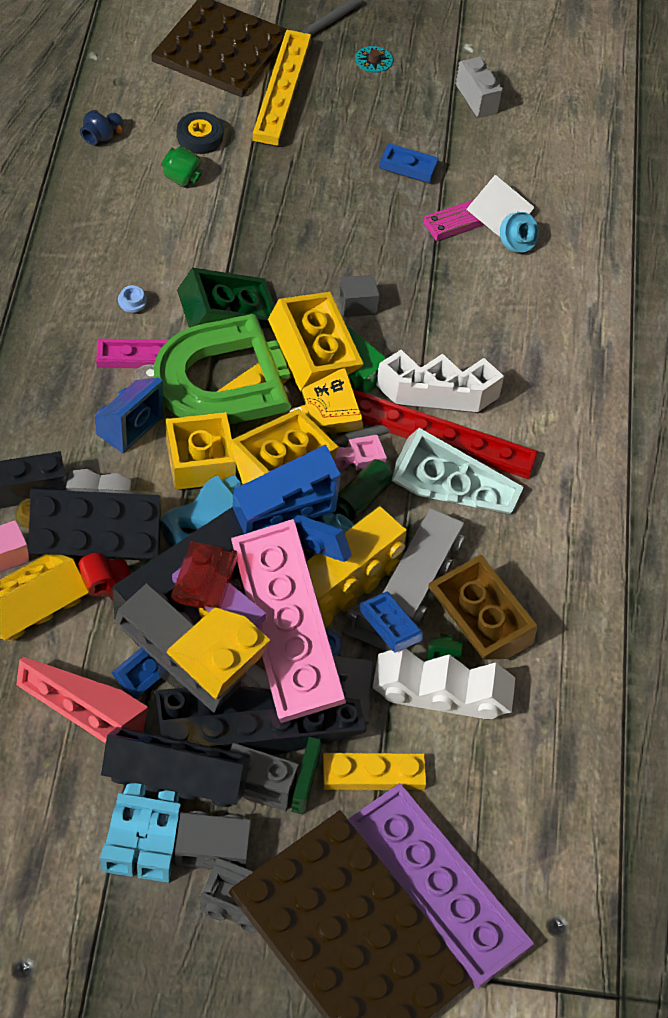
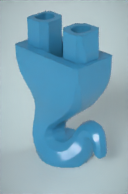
[161,475,241,547]

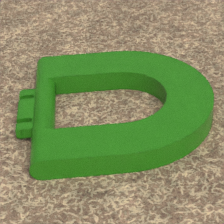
[154,314,291,424]

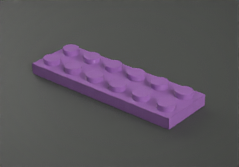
[348,783,534,990]

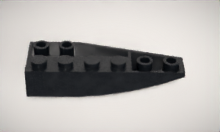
[155,686,366,755]

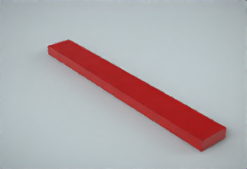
[352,389,539,480]

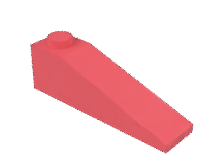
[16,657,148,743]

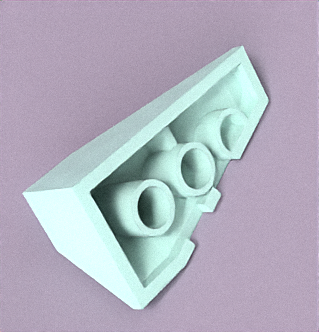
[392,428,524,514]

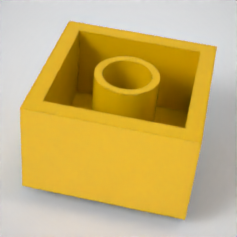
[166,412,236,490]

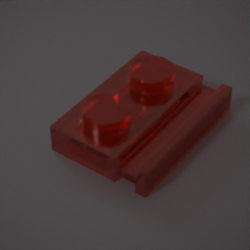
[171,541,238,609]

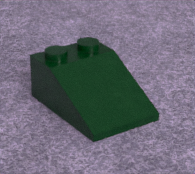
[177,267,275,329]

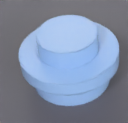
[118,285,147,313]

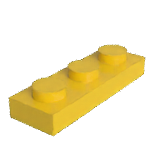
[322,753,426,790]

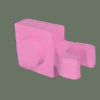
[334,435,387,471]

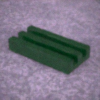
[291,737,322,815]

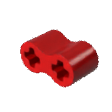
[77,553,131,601]

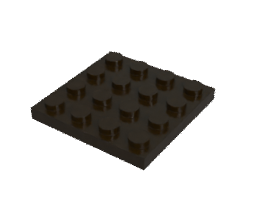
[152,0,289,98]

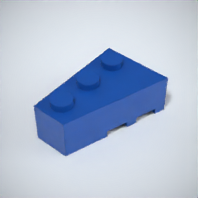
[232,444,341,534]

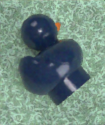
[80,110,123,145]

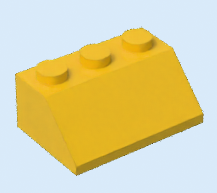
[268,292,363,392]
[230,408,339,484]
[0,554,88,641]

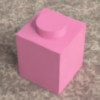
[0,520,29,572]

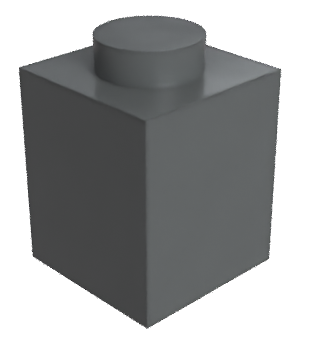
[338,274,383,317]

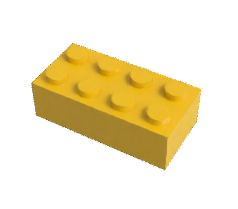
[307,506,407,628]

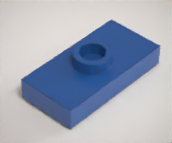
[294,515,352,562]
[360,591,423,653]

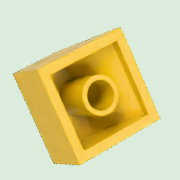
[166,607,270,700]

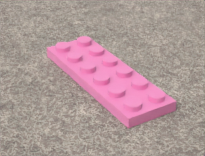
[231,519,346,723]

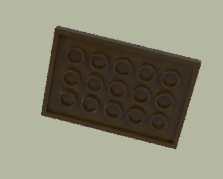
[228,810,474,1018]

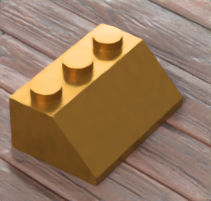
[428,554,537,660]

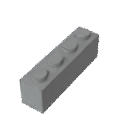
[383,508,465,625]

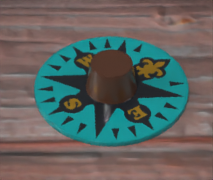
[355,46,393,73]

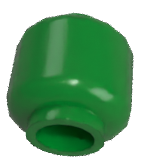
[161,146,203,187]

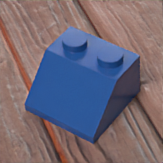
[95,377,163,453]

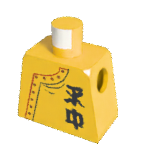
[289,368,363,435]

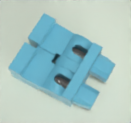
[100,782,180,883]

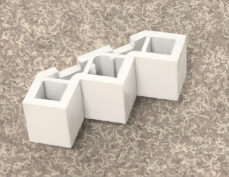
[376,350,504,412]
[373,648,515,719]

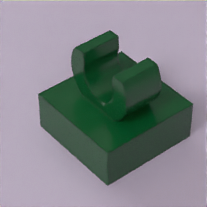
[426,633,463,661]

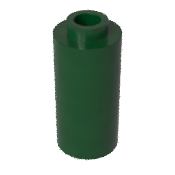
[335,459,393,521]

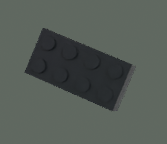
[28,486,162,559]

